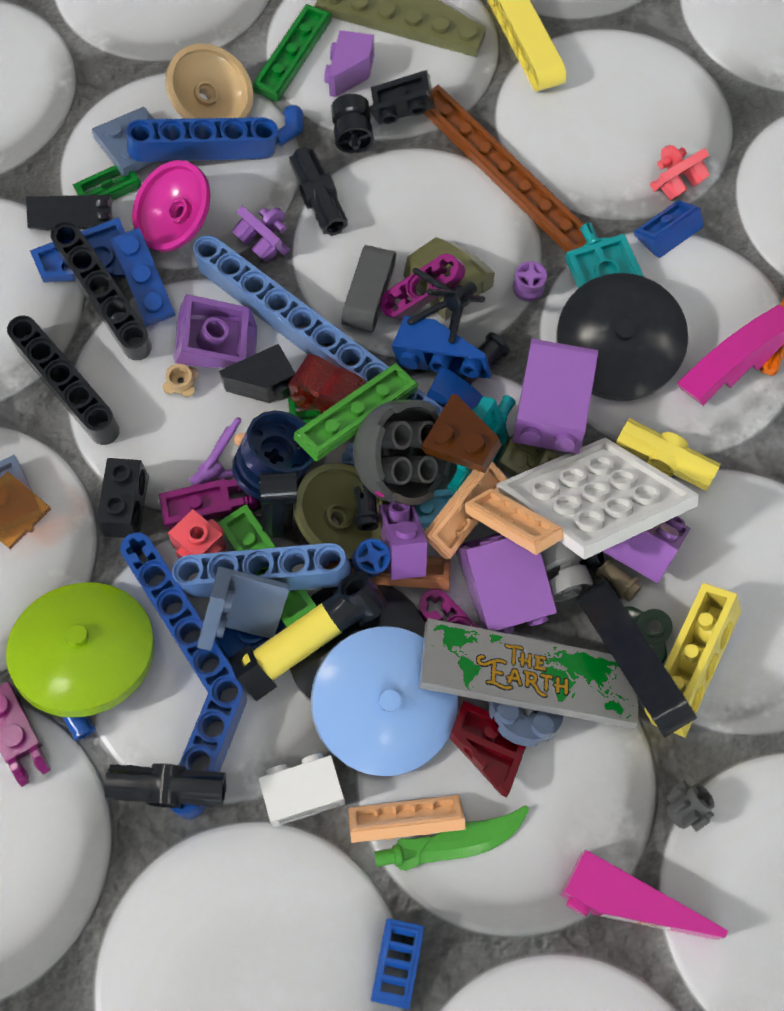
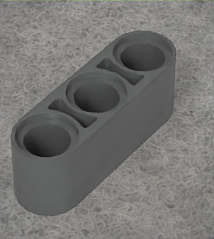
[341,245,396,332]

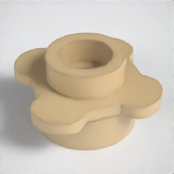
[163,364,199,397]

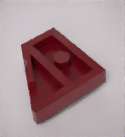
[449,701,526,798]

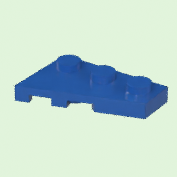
[30,217,126,283]

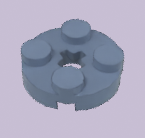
[489,702,563,747]

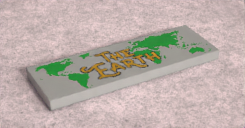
[419,618,639,729]

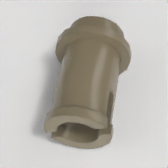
[596,559,642,602]

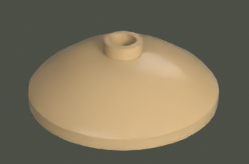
[165,43,253,119]

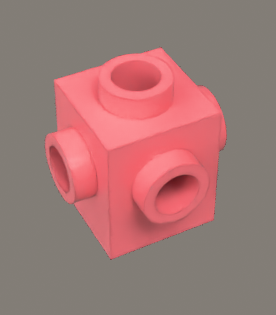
[168,509,227,559]

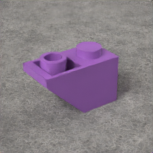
[324,30,375,97]
[379,502,428,580]

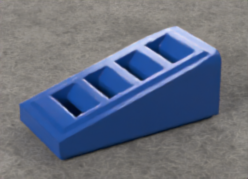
[371,918,425,1010]

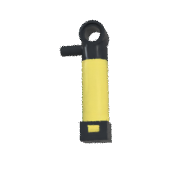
[229,571,387,701]

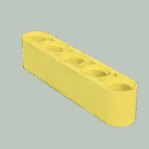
[487,0,566,92]

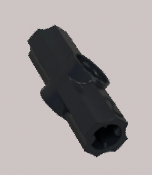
[289,147,348,236]
[104,763,227,808]

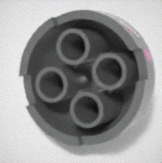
[353,399,452,505]

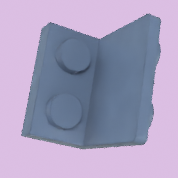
[197,566,290,651]

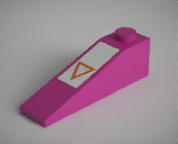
[560,850,728,940]

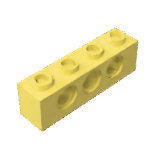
[644,583,742,738]

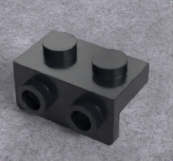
[370,70,435,125]

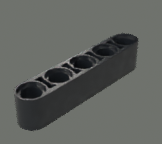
[50,221,152,360]
[7,315,120,445]
[576,579,697,738]

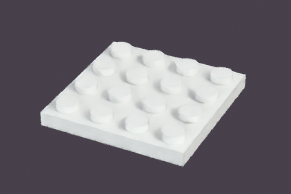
[496,437,699,560]

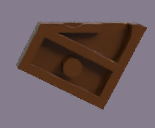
[421,394,501,473]

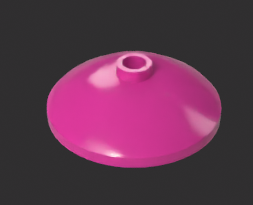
[132,160,211,252]

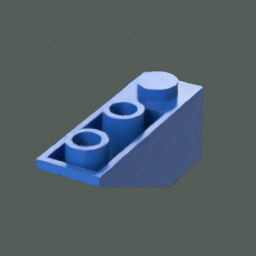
[392,316,492,379]

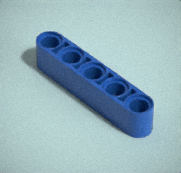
[126,117,278,162]

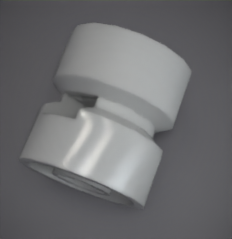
[541,542,594,602]

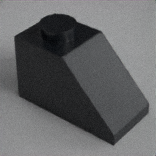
[219,343,298,403]

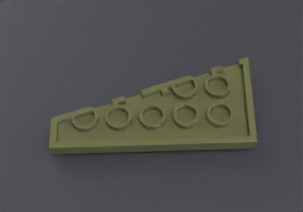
[315,0,486,57]

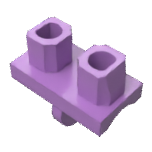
[232,205,290,263]

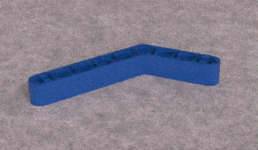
[120,532,247,820]

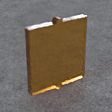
[0,471,51,550]

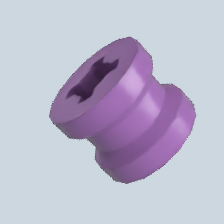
[513,261,547,302]

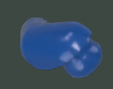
[276,105,304,146]

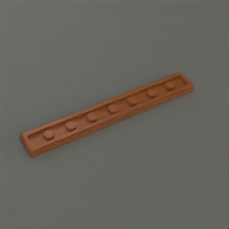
[423,84,586,252]

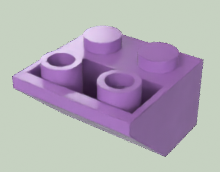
[603,516,691,584]

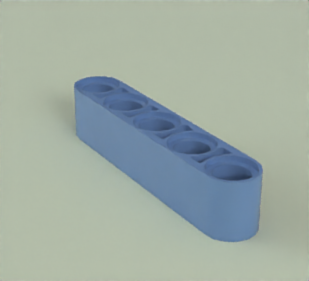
[172,543,352,598]

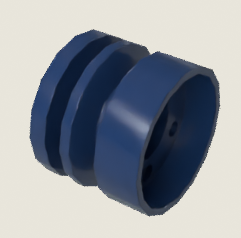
[232,410,313,500]

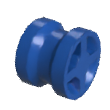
[352,538,391,578]

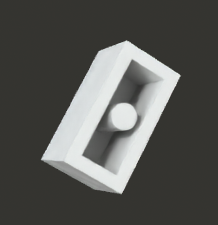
[258,753,345,827]

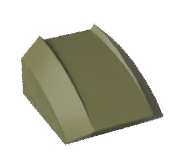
[403,237,495,321]

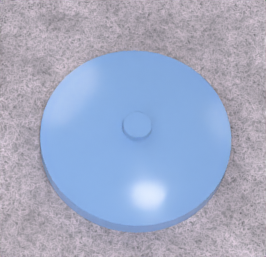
[311,626,458,776]

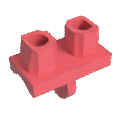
[649,145,710,201]

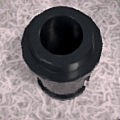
[353,484,382,531]

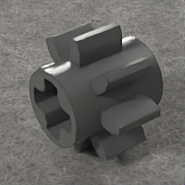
[666,781,715,832]

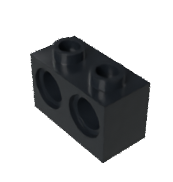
[96,458,149,538]

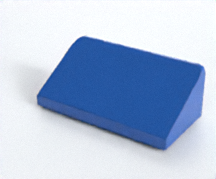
[634,200,703,258]

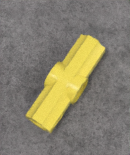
[615,418,721,491]

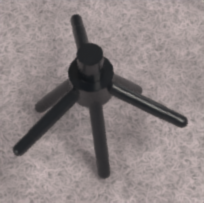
[407,267,485,344]

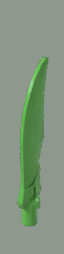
[374,805,529,871]

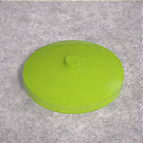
[6,582,155,717]

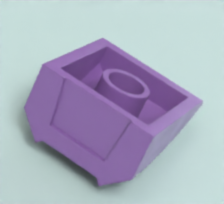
[173,294,257,368]

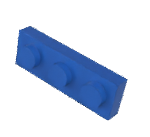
[110,228,176,327]

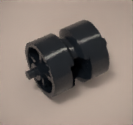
[331,94,374,153]

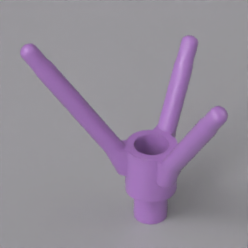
[189,417,241,485]

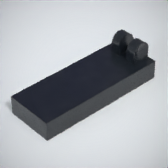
[26,195,113,230]

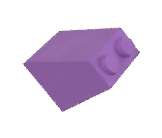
[512,338,599,454]
[455,533,557,634]

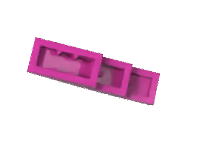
[677,305,784,406]

